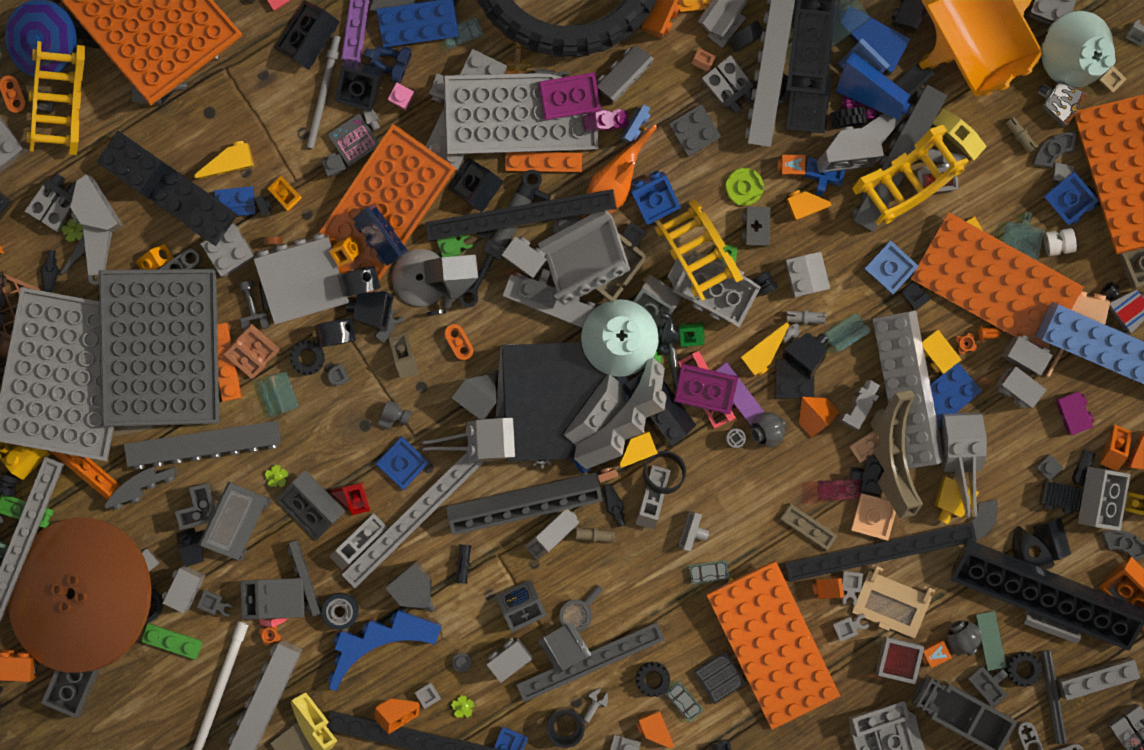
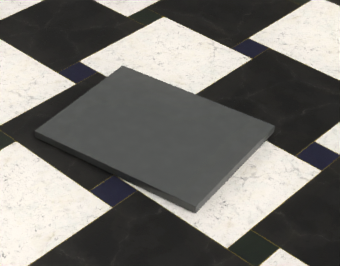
[98,269,219,427]

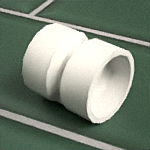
[1044,228,1077,257]

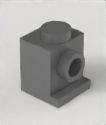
[322,153,347,178]

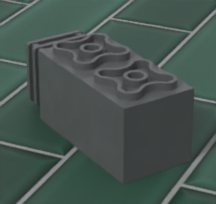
[911,674,1017,750]

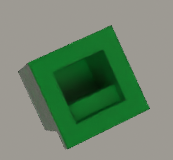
[678,321,705,347]

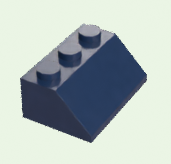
[353,204,408,266]

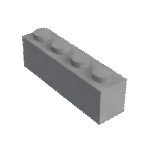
[1057,657,1140,701]

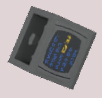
[496,579,547,632]

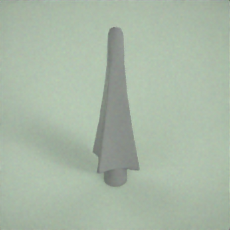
[363,109,380,131]

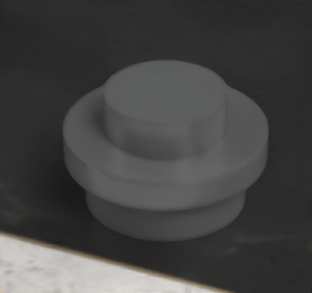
[452,653,472,672]

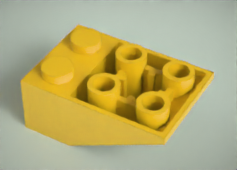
[0,442,51,480]

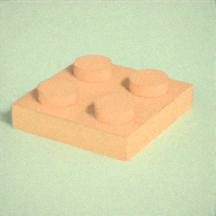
[850,493,896,540]

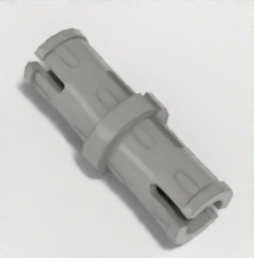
[786,310,826,325]

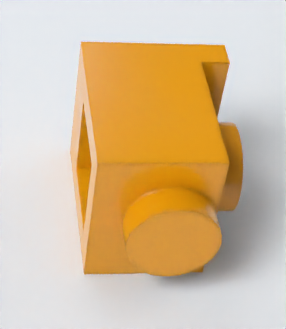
[329,236,360,267]

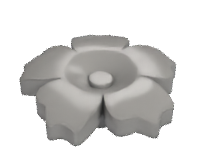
[783,323,800,345]

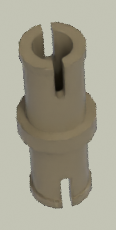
[1005,116,1038,154]
[575,528,615,543]

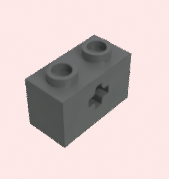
[741,206,770,247]

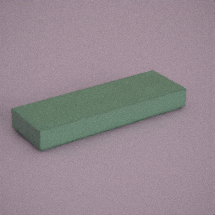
[975,610,1006,671]

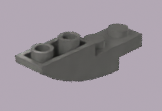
[105,467,178,511]

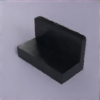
[896,61,934,96]
[1033,518,1071,561]

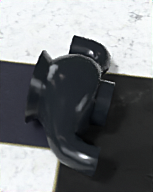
[657,312,679,355]

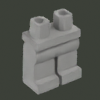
[837,380,880,430]

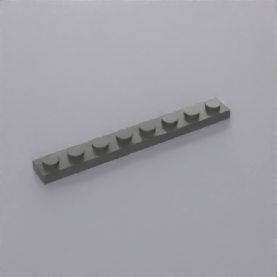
[516,622,664,702]

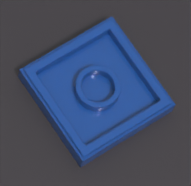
[376,436,430,490]

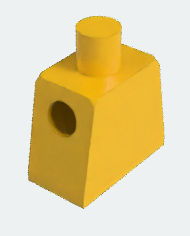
[935,476,979,524]

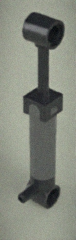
[459,170,551,308]

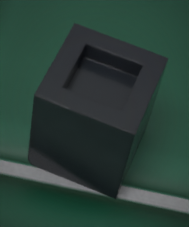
[900,282,931,311]

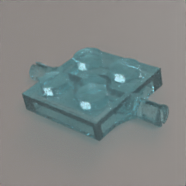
[1002,212,1045,261]

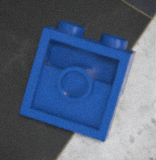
[630,170,681,225]
[1043,171,1099,225]

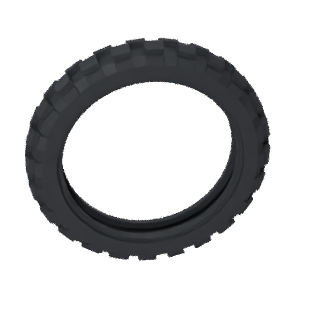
[477,0,657,58]

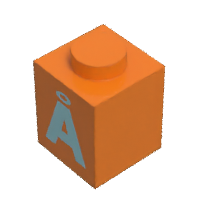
[777,155,805,176]
[921,639,952,668]

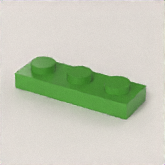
[141,623,203,660]

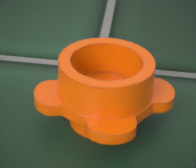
[956,333,977,354]
[259,626,281,646]

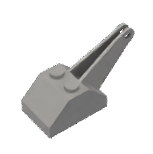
[816,113,906,173]
[70,175,124,285]
[941,412,987,518]
[422,418,515,462]

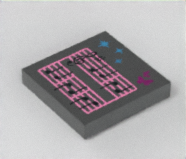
[328,113,379,167]

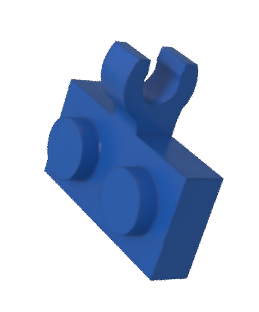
[804,157,845,196]

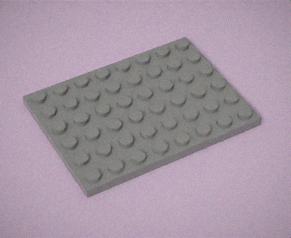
[0,287,114,461]

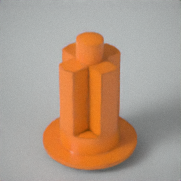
[978,325,1003,342]

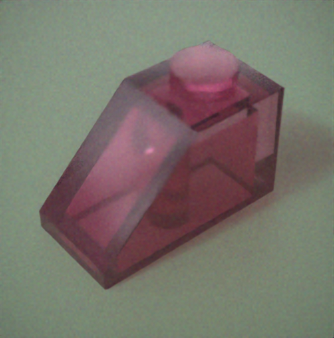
[818,479,860,500]

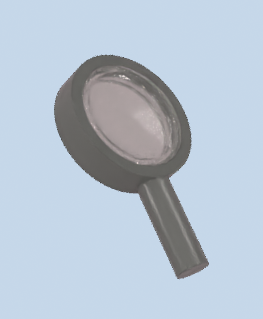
[559,585,603,632]

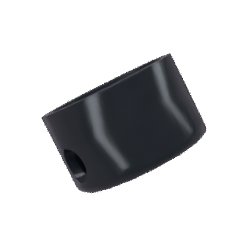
[338,265,381,297]
[315,318,356,347]
[546,707,585,748]

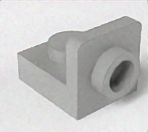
[429,74,444,103]

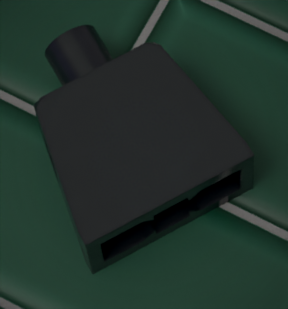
[346,291,394,331]
[782,333,829,380]

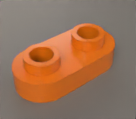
[0,75,27,113]
[445,324,474,360]

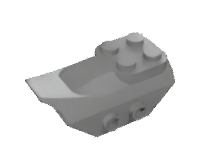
[667,251,761,328]

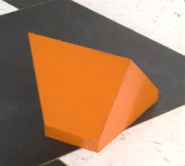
[799,397,840,438]

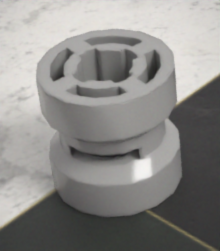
[725,428,746,448]

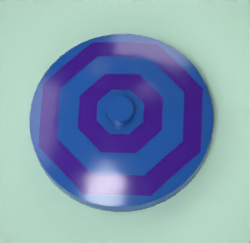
[5,0,77,77]

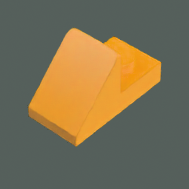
[267,176,302,211]

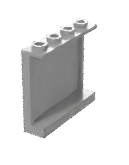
[538,211,630,305]
[254,233,349,324]

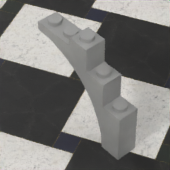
[574,358,667,469]

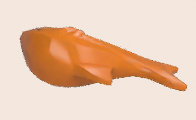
[581,124,657,219]

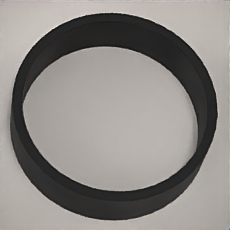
[643,451,686,494]

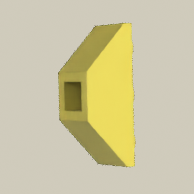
[932,109,987,161]

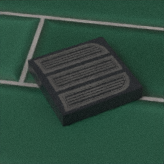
[693,651,746,704]

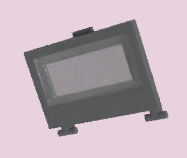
[199,482,271,560]

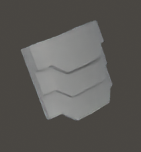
[849,701,925,750]

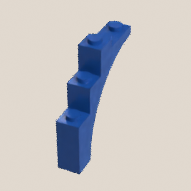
[328,609,442,691]

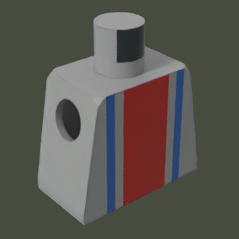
[1109,290,1144,334]

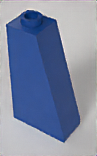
[838,6,910,75]
[836,52,910,120]

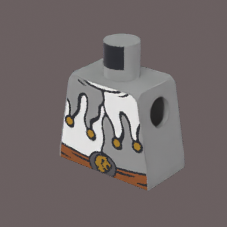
[1037,82,1087,127]

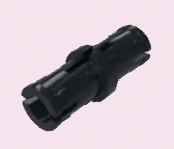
[455,544,472,584]

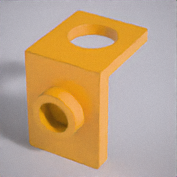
[136,243,174,270]

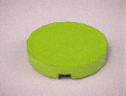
[725,168,764,206]

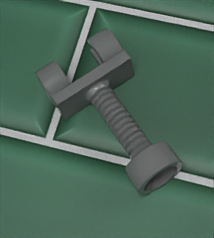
[238,280,270,331]

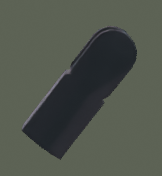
[1072,449,1096,484]

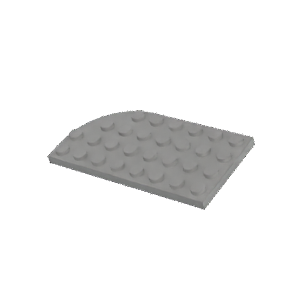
[443,73,598,154]

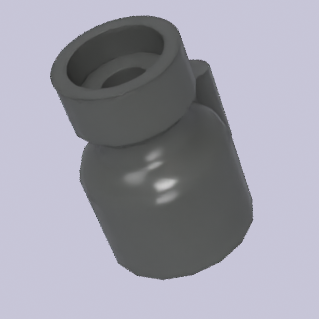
[378,400,412,430]

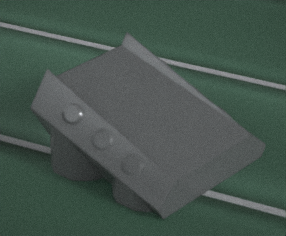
[539,621,591,674]

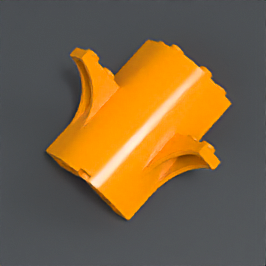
[919,0,1043,97]

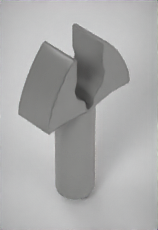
[583,688,608,723]

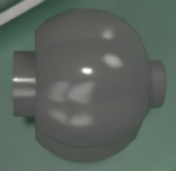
[751,412,786,447]
[946,620,982,656]

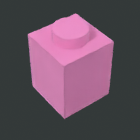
[388,83,415,111]

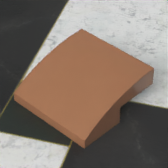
[224,324,280,379]

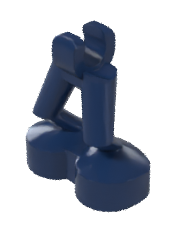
[364,46,412,84]

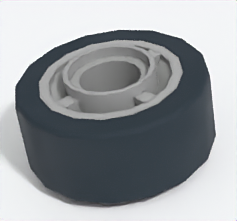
[321,592,359,630]

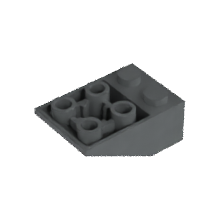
[241,578,304,619]

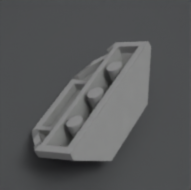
[563,374,627,446]

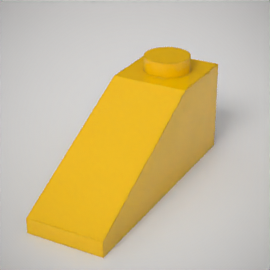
[195,141,254,180]
[740,322,789,376]

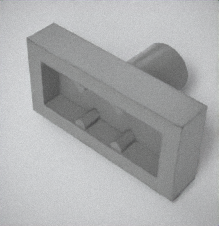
[678,510,709,551]

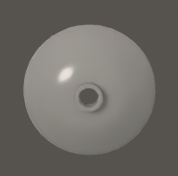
[392,249,443,307]

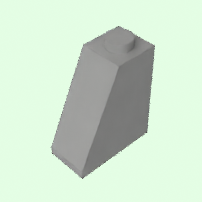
[524,509,580,560]

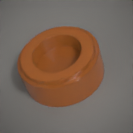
[263,236,282,245]

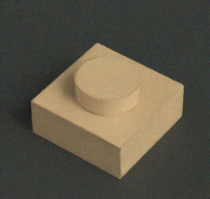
[1098,66,1126,94]

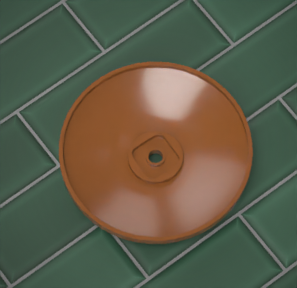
[8,517,151,673]

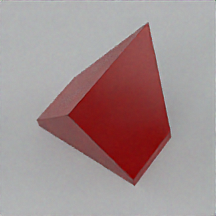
[327,482,370,515]

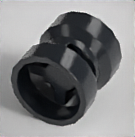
[752,271,778,296]
[0,473,19,497]

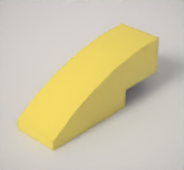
[291,693,337,750]

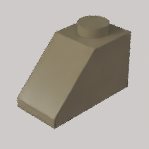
[389,332,419,379]

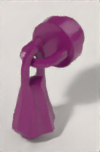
[841,96,877,121]

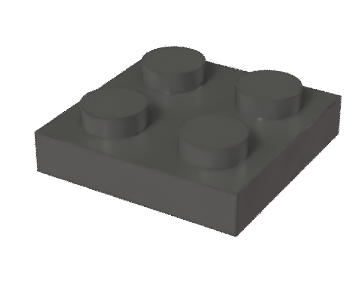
[669,104,721,157]

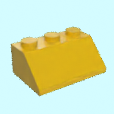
[618,431,658,468]

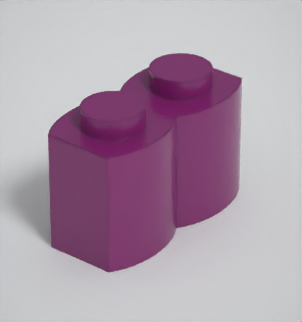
[583,109,629,133]

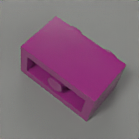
[1055,391,1094,435]

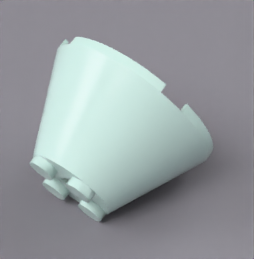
[1041,11,1116,88]
[581,300,658,377]

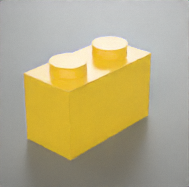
[922,330,961,374]

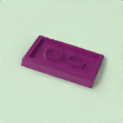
[538,72,601,120]
[674,364,739,414]

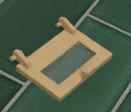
[852,564,935,638]

